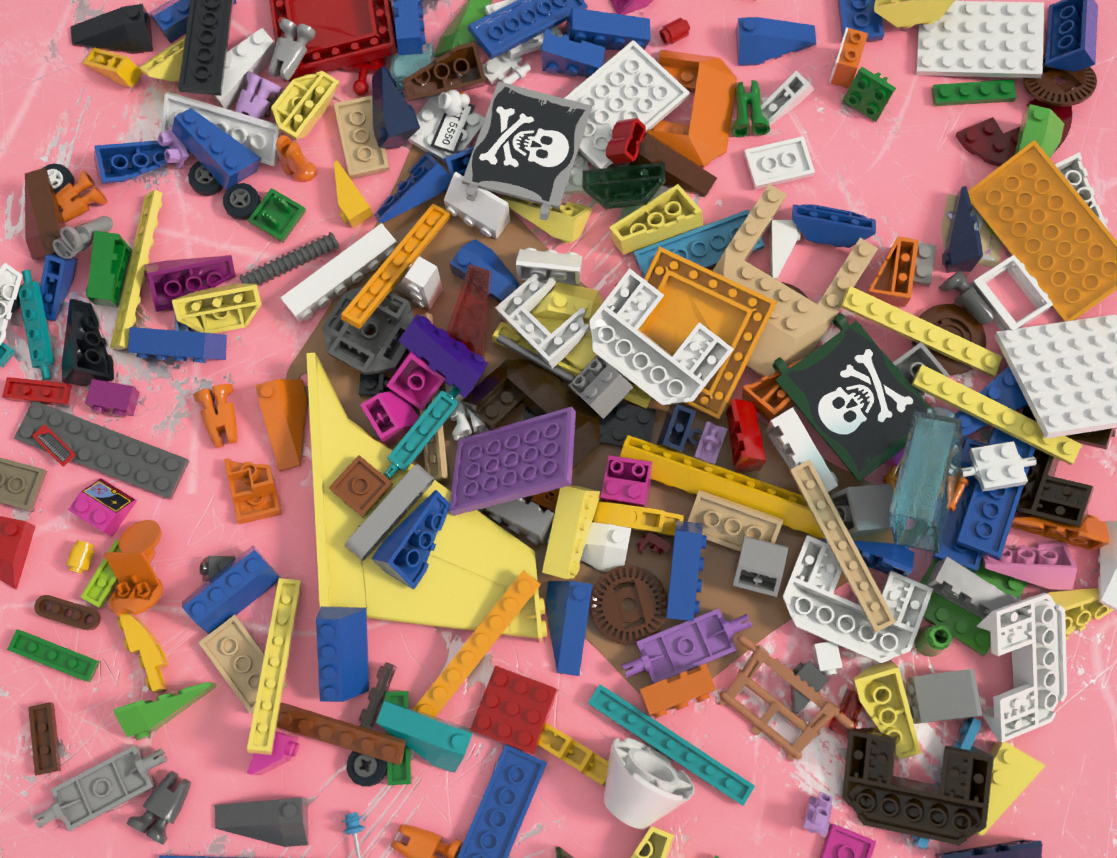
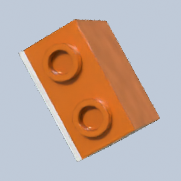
[829,27,868,89]

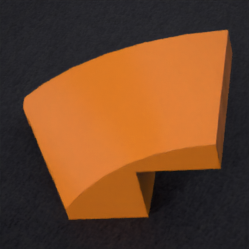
[224,458,282,525]

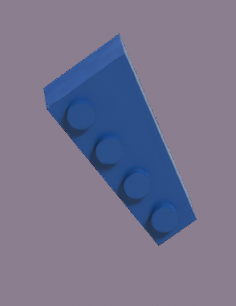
[128,327,227,363]
[941,366,1029,443]
[666,521,707,621]

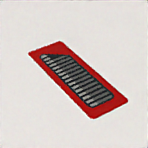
[32,424,76,467]

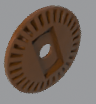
[1023,55,1097,106]
[911,304,986,376]
[590,566,668,644]

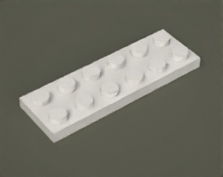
[161,92,282,167]

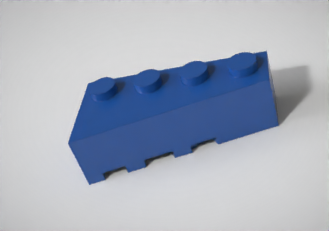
[393,0,426,56]
[563,8,650,50]
[172,108,261,190]

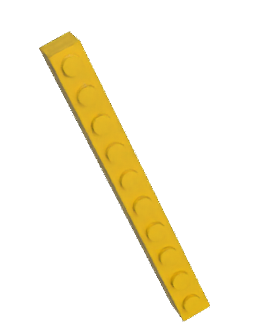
[620,435,824,539]

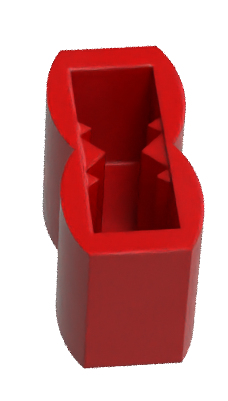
[606,118,646,164]

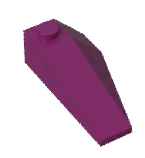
[144,255,236,312]

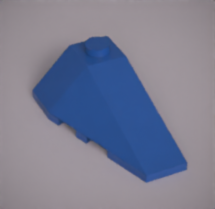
[735,17,817,66]
[545,581,592,676]

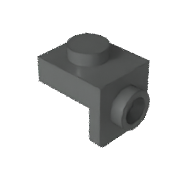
[199,556,235,581]

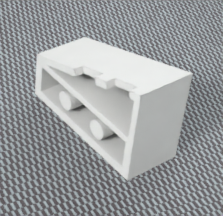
[395,256,443,310]

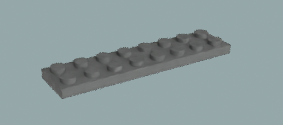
[14,401,189,500]

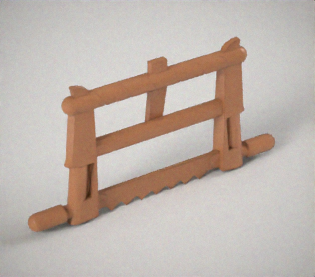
[718,634,855,762]

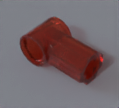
[829,689,862,738]

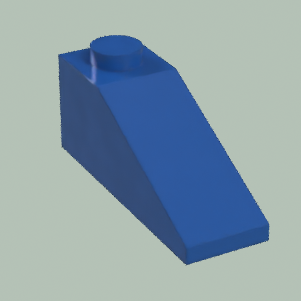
[40,253,78,321]

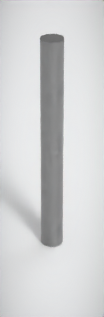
[496,334,574,383]

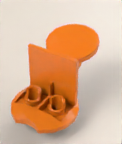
[104,520,164,615]

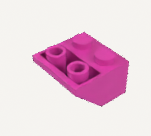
[360,391,419,446]
[600,455,652,508]

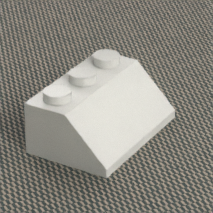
[444,172,510,239]
[516,248,582,286]

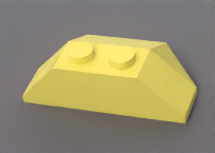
[874,0,955,28]
[139,36,186,82]
[271,71,339,140]
[530,282,604,322]
[172,283,262,333]

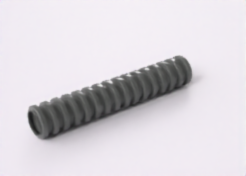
[239,232,339,286]

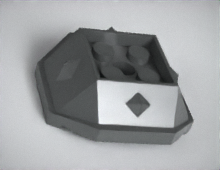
[322,284,414,375]

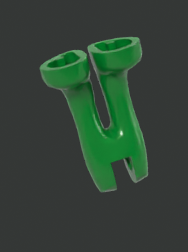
[731,80,770,138]

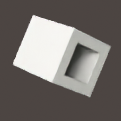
[811,642,843,676]

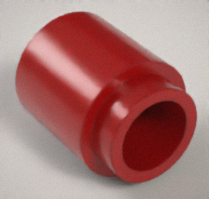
[659,17,690,45]

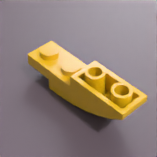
[592,502,684,537]
[117,613,169,693]

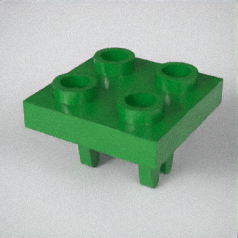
[842,67,896,122]
[248,188,306,243]

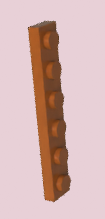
[277,702,406,765]

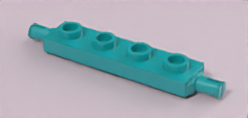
[18,270,54,380]
[383,385,461,479]

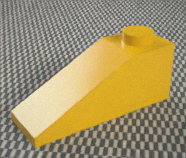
[83,48,143,88]
[334,161,373,228]

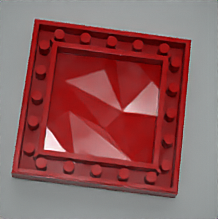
[269,0,398,82]

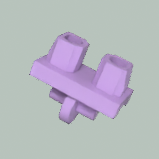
[157,125,192,168]
[694,421,728,465]
[803,792,833,837]

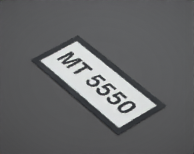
[430,104,475,154]

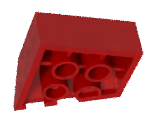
[726,399,766,473]
[0,516,36,589]

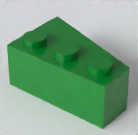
[86,230,132,308]

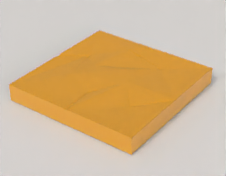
[612,246,777,420]

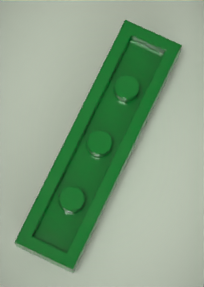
[931,80,1017,106]
[7,629,100,683]
[385,691,412,786]

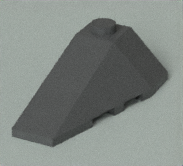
[215,797,309,847]

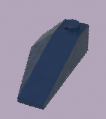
[372,66,420,148]
[942,186,983,273]
[935,839,1043,858]

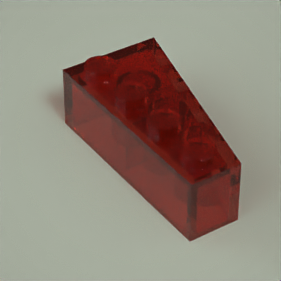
[446,264,492,359]

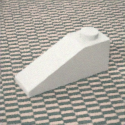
[761,71,815,126]
[769,220,801,280]

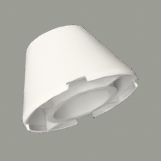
[603,738,695,829]

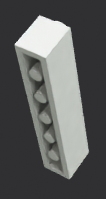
[281,223,398,323]

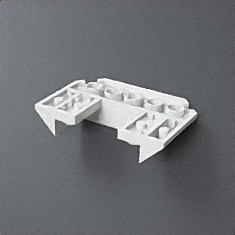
[589,268,734,405]
[782,535,933,663]
[977,593,1067,743]

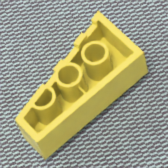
[542,485,601,579]
[974,741,1046,836]

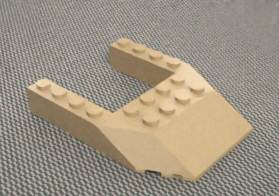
[713,184,878,377]

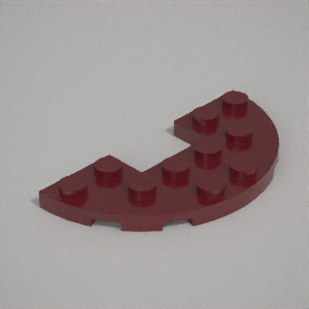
[955,99,1073,167]

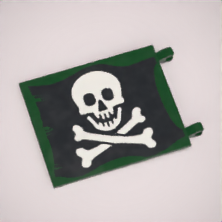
[772,313,941,482]

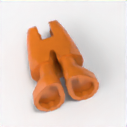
[276,135,317,182]
[55,170,108,223]
[193,384,238,449]
[391,824,462,858]

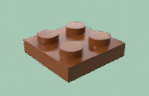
[329,455,393,518]

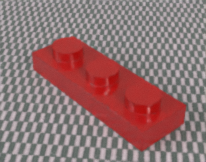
[2,377,72,406]

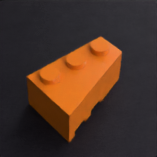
[867,236,919,307]
[742,358,804,422]
[639,663,716,719]

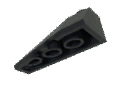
[70,3,153,54]
[61,299,114,387]

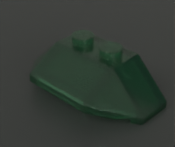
[582,162,666,209]

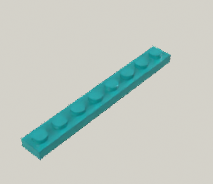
[587,684,755,806]

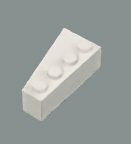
[211,28,275,110]
[1055,152,1107,228]
[765,407,838,494]

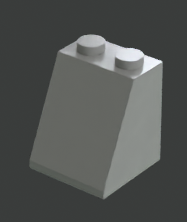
[830,484,901,538]
[906,669,983,724]

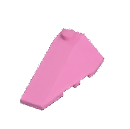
[981,542,1078,591]

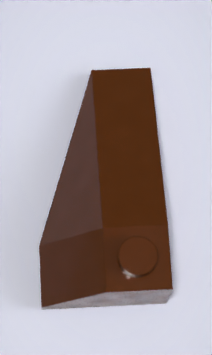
[402,42,486,101]
[25,168,66,260]

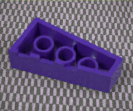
[398,314,488,398]

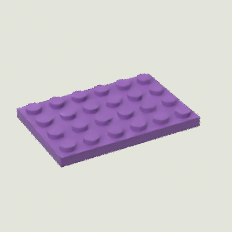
[449,407,576,516]

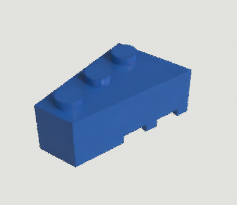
[541,29,605,78]

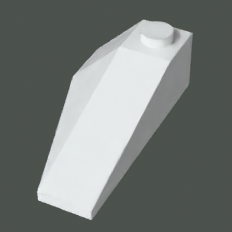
[1098,521,1117,612]

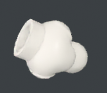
[438,90,470,116]

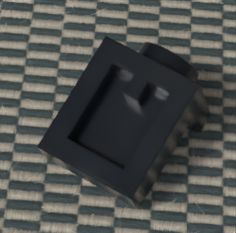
[359,372,390,397]

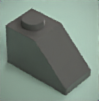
[790,661,829,714]

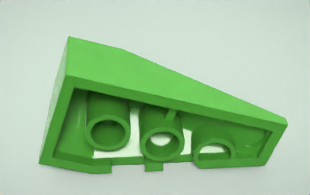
[435,0,493,58]
[1014,104,1064,158]
[113,682,216,741]

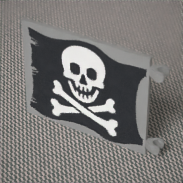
[462,81,592,220]

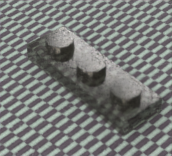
[359,662,397,730]

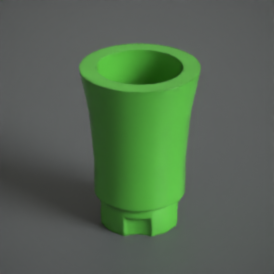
[914,625,953,657]

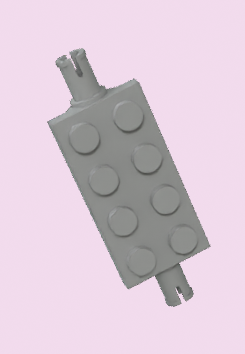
[33,745,168,832]

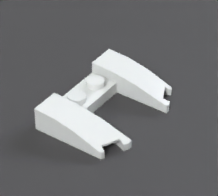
[495,274,590,369]

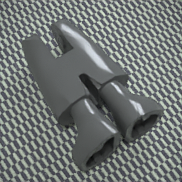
[938,270,994,325]
[127,771,191,845]

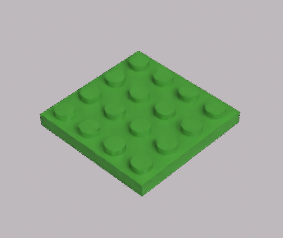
[919,558,1028,656]

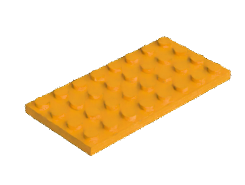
[968,140,1117,322]

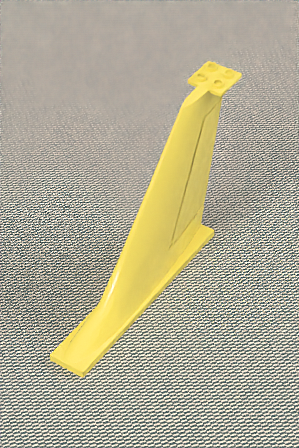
[306,353,547,643]

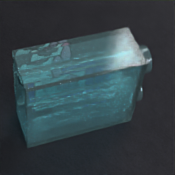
[889,407,963,553]

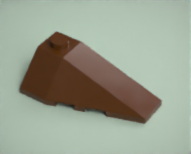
[627,133,717,195]

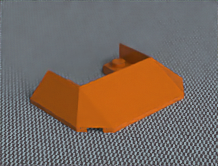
[647,50,737,168]

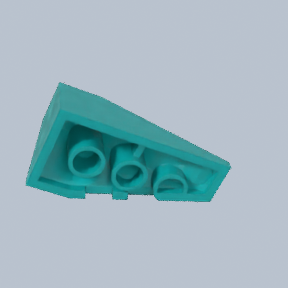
[376,700,473,773]

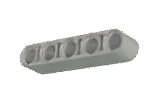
[345,464,435,561]

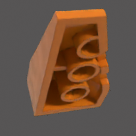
[255,379,308,471]
[1011,515,1110,551]

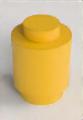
[66,540,95,574]

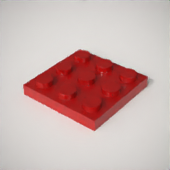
[470,665,558,755]

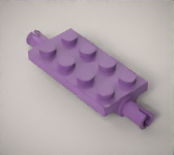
[621,609,752,684]

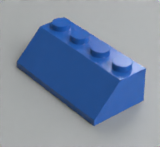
[149,0,237,43]
[1045,0,1098,72]
[182,545,281,634]
[316,607,370,702]

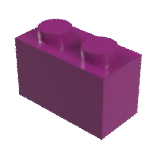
[85,379,140,418]

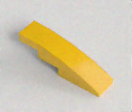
[538,723,609,787]

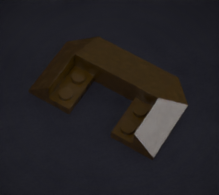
[461,360,600,471]
[1015,406,1116,528]
[842,727,994,845]

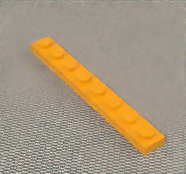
[341,204,450,329]
[413,570,541,717]

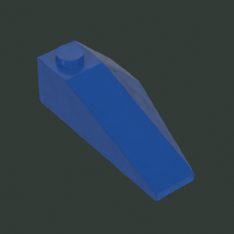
[94,140,170,184]
[374,152,452,223]
[450,239,521,303]
[371,490,450,589]
[821,538,915,577]

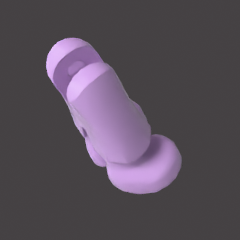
[235,72,282,119]

